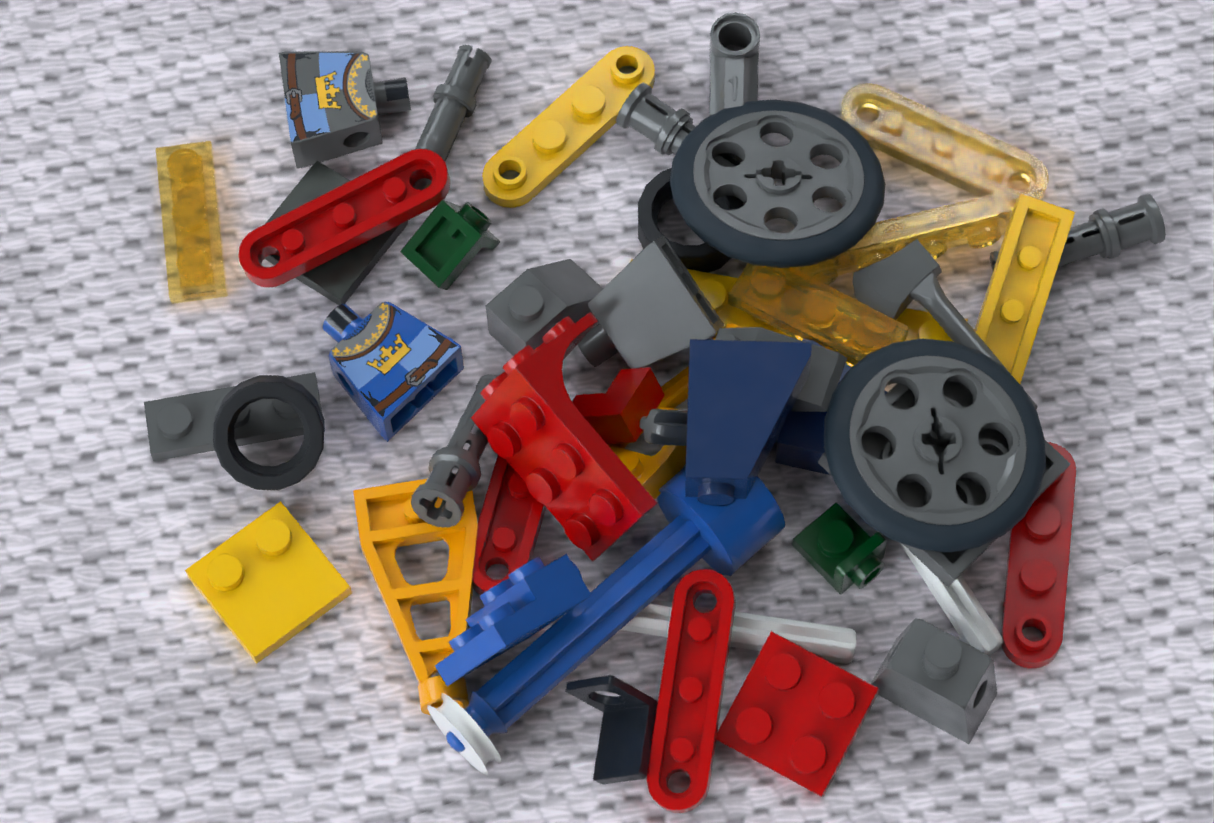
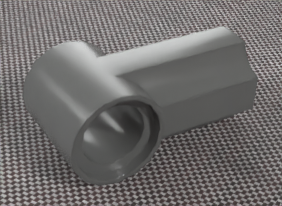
[709,12,760,116]

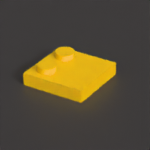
[185,501,352,664]

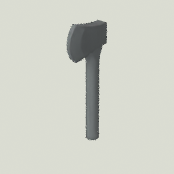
[853,239,1038,410]

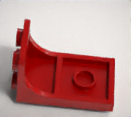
[471,312,657,562]

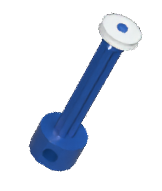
[427,466,786,775]

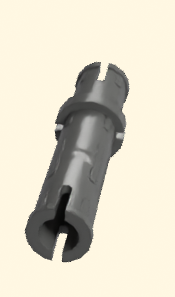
[413,45,492,190]

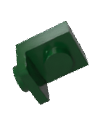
[400,200,500,290]
[792,502,887,595]

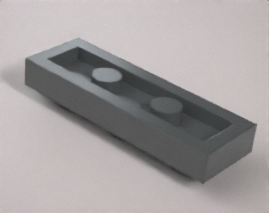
[144,372,325,461]

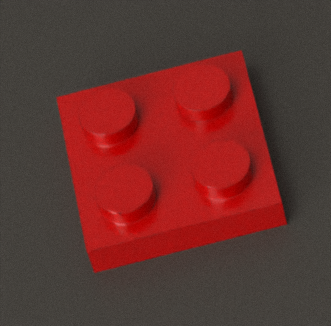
[716,631,880,797]

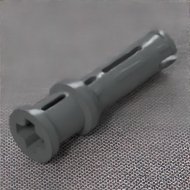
[616,82,777,185]
[990,193,1166,270]
[411,374,497,528]

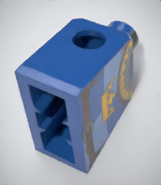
[322,302,464,442]

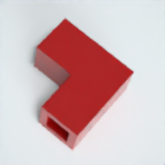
[572,367,665,444]

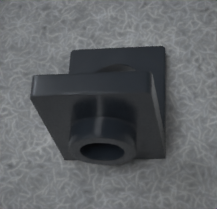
[565,675,658,785]

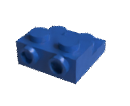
[435,554,592,686]

